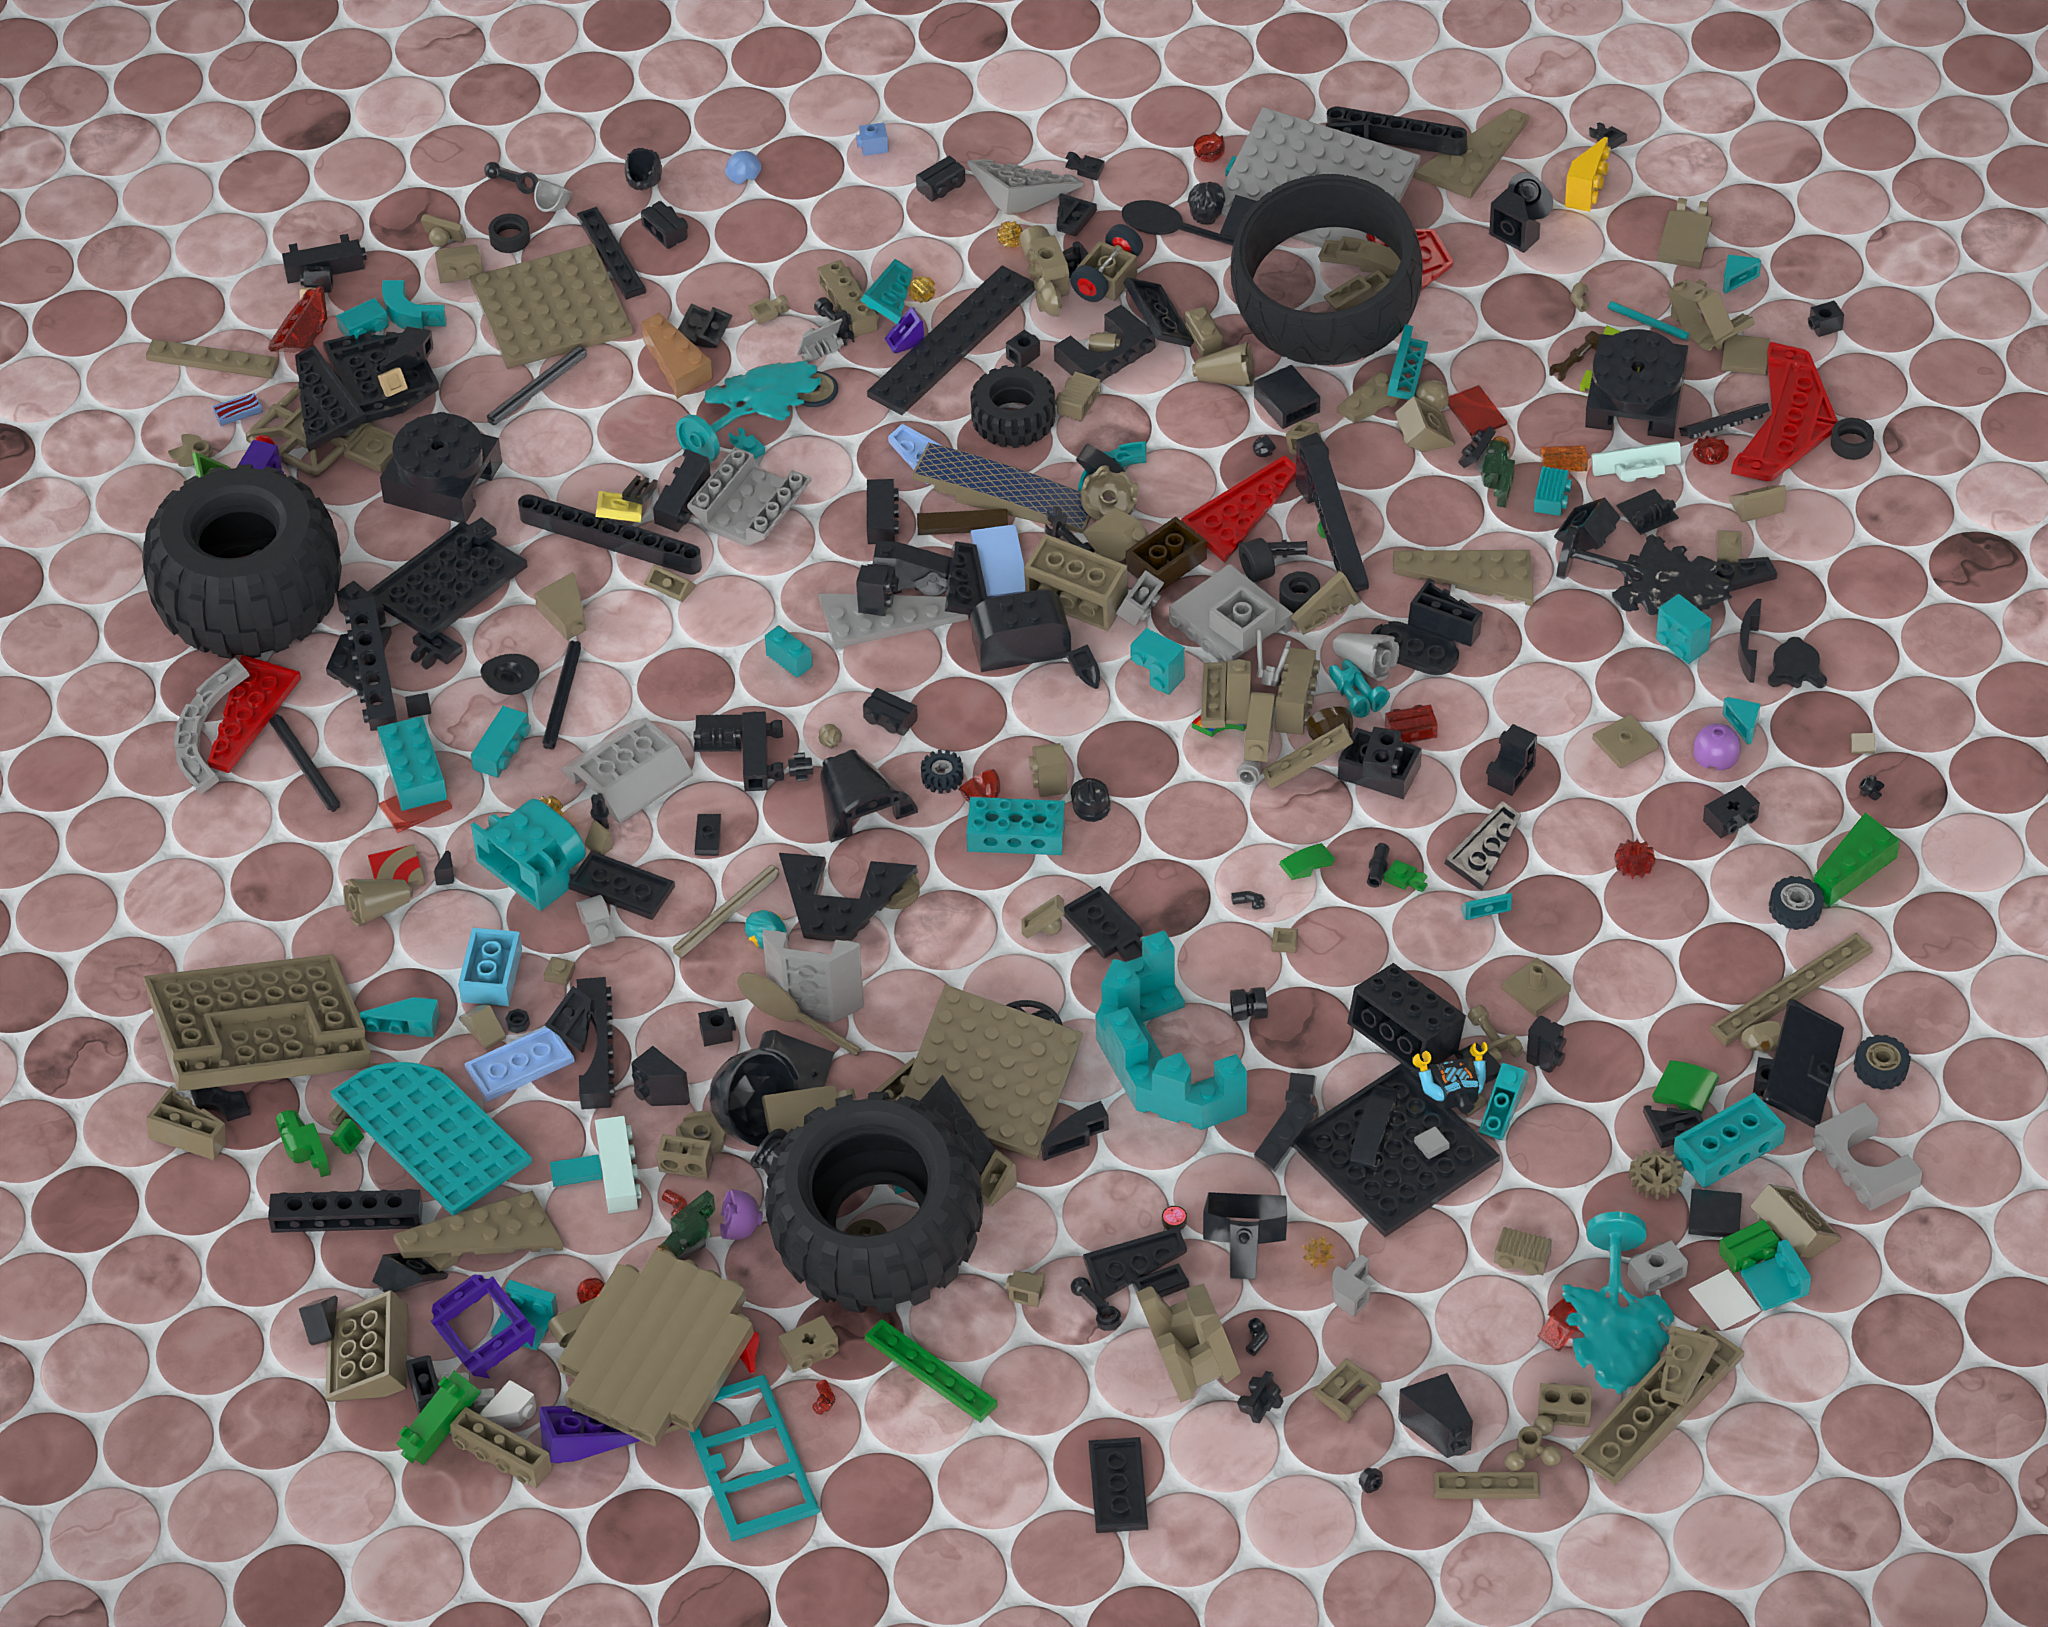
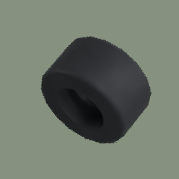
[1239,538,1275,582]
[1279,571,1320,614]

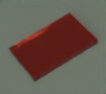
[1448,385,1507,436]
[378,795,452,833]

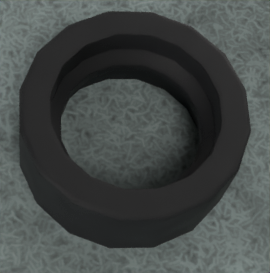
[488,213,530,253]
[1830,417,1874,460]

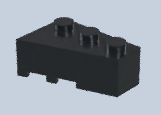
[653,449,711,533]
[1408,578,1483,647]

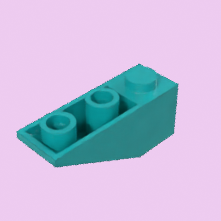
[360,997,440,1037]
[1478,1063,1529,1140]

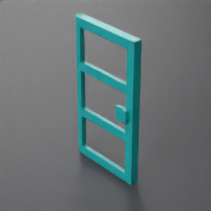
[688,1375,820,1542]

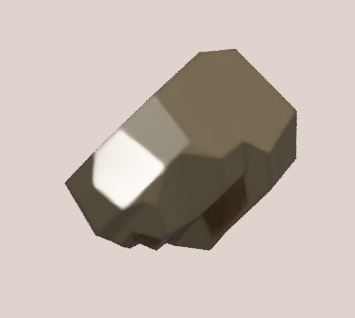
[1741,1021,1781,1053]

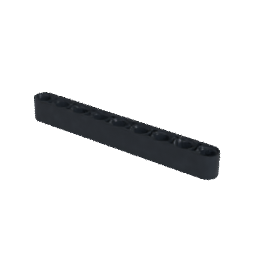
[518,494,702,575]

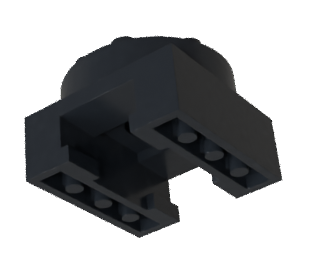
[1585,329,1688,439]
[380,412,502,523]

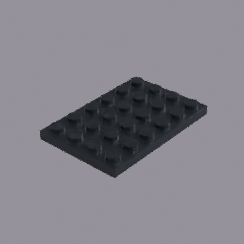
[368,521,528,640]

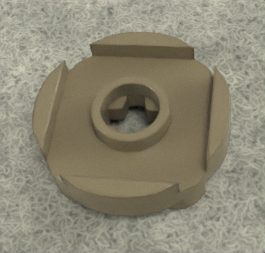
[676,1111,726,1154]

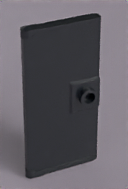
[1762,999,1844,1128]

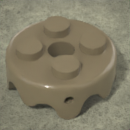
[1080,465,1138,520]

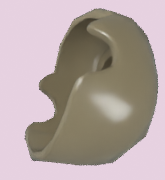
[1415,379,1449,411]

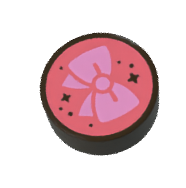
[1162,1206,1187,1230]

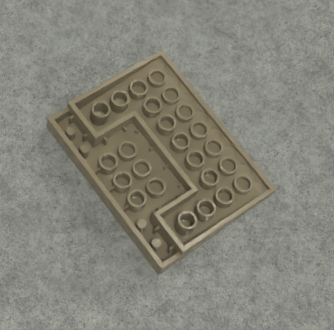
[144,954,371,1091]

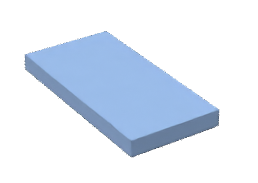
[971,524,1026,599]
[464,1026,575,1102]

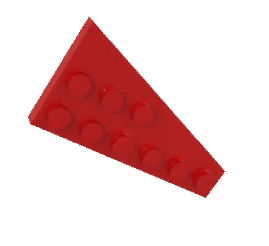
[1181,455,1296,563]
[207,655,302,773]

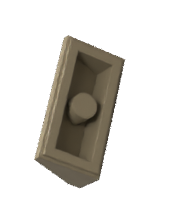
[644,564,696,602]

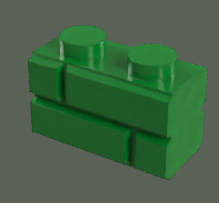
[1718,1219,1779,1273]

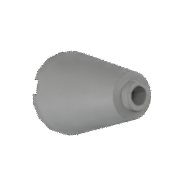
[1333,633,1399,681]

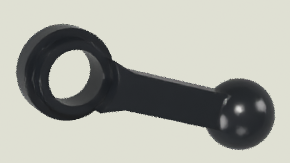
[484,162,538,194]
[1070,1277,1122,1331]

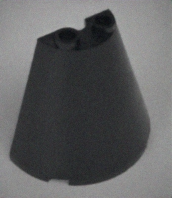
[820,749,918,843]

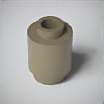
[1089,332,1121,352]

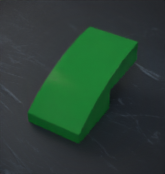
[1279,843,1335,880]

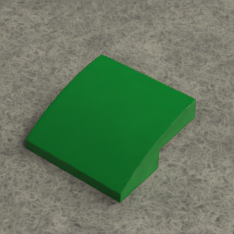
[1652,1060,1720,1114]

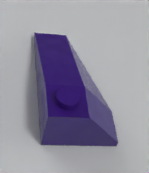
[539,1406,641,1463]

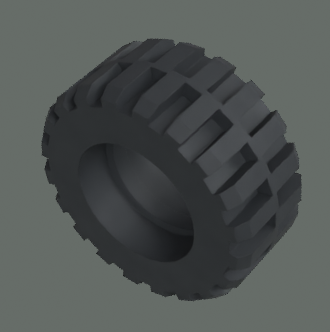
[970,365,1056,448]

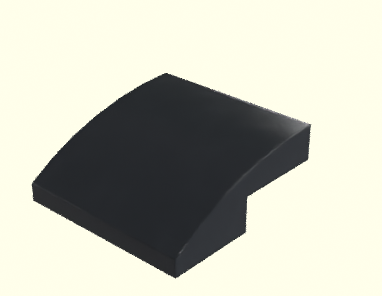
[678,303,733,348]

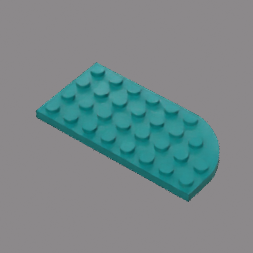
[330,1062,532,1216]

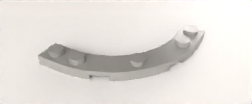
[174,658,250,794]

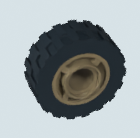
[1853,1035,1911,1090]

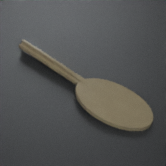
[737,972,862,1056]

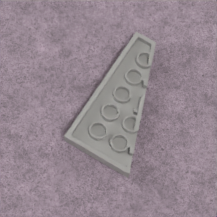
[818,593,968,649]

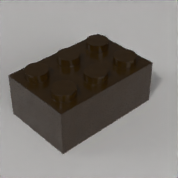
[1126,516,1207,593]

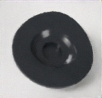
[480,654,540,695]

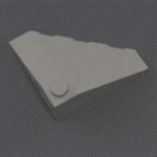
[967,159,1083,215]

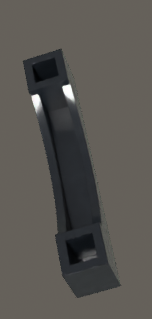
[576,977,615,1110]

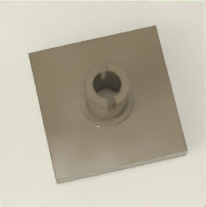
[1502,957,1571,1017]

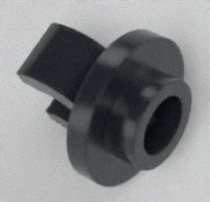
[1859,774,1885,801]

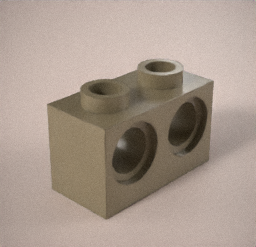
[657,1134,713,1179]
[1538,1383,1592,1427]

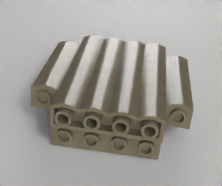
[557,1249,754,1447]

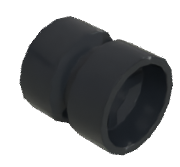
[1230,987,1268,1022]

